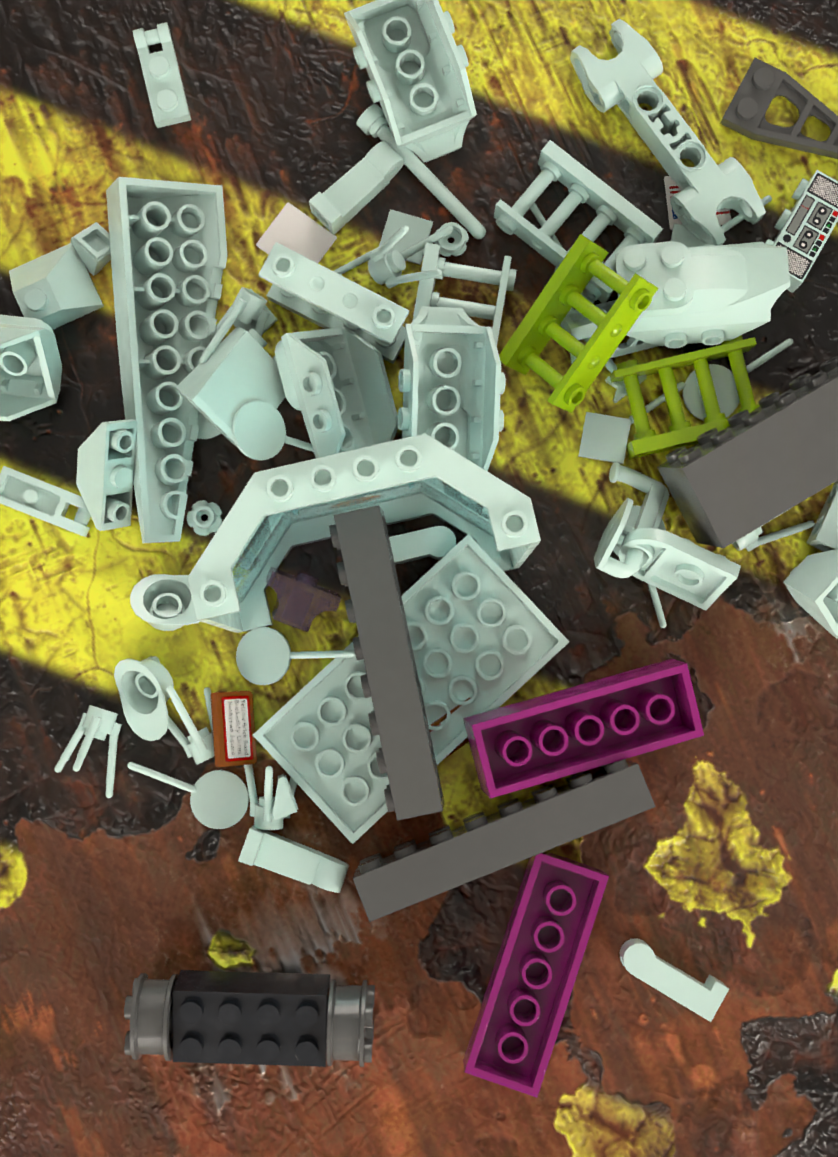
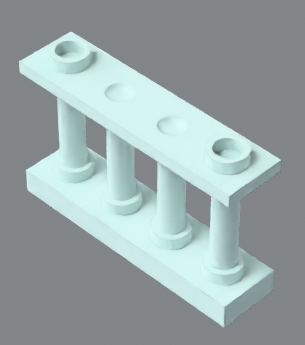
[494,140,663,303]
[258,242,409,364]
[412,243,517,346]

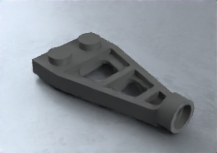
[720,58,838,159]

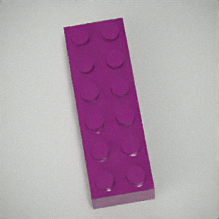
[463,659,704,799]
[463,851,609,1098]

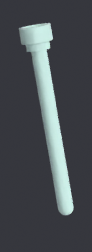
[356,104,486,239]

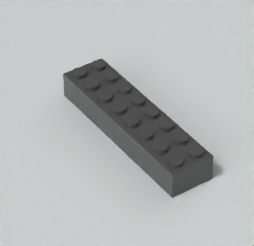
[329,505,444,820]
[353,759,656,922]

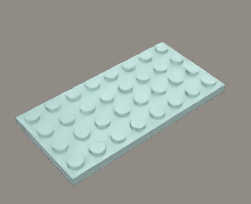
[253,534,569,844]

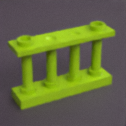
[499,234,659,413]
[610,335,760,460]

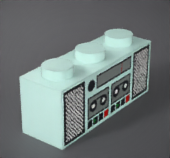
[765,170,838,293]

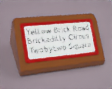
[211,691,257,768]

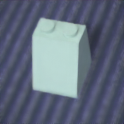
[176,326,286,447]

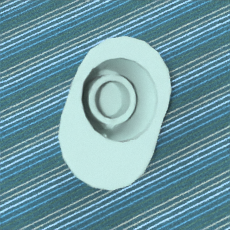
[130,574,200,631]
[114,656,174,741]

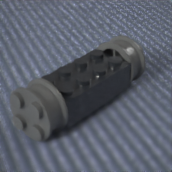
[124,970,375,1067]

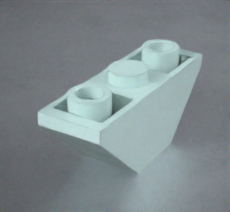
[76,419,137,531]

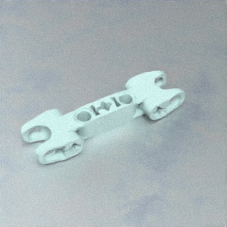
[570,18,766,246]

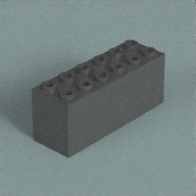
[657,356,838,548]

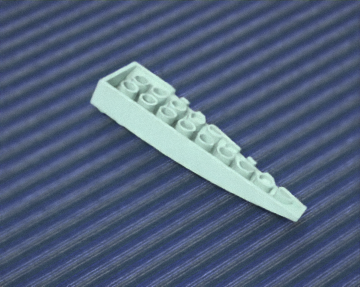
[106,177,228,543]

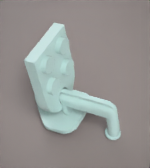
[594,462,741,610]

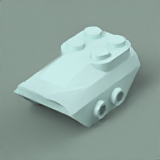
[344,0,477,162]
[615,241,790,348]
[397,306,506,472]
[0,315,62,421]
[275,327,398,458]

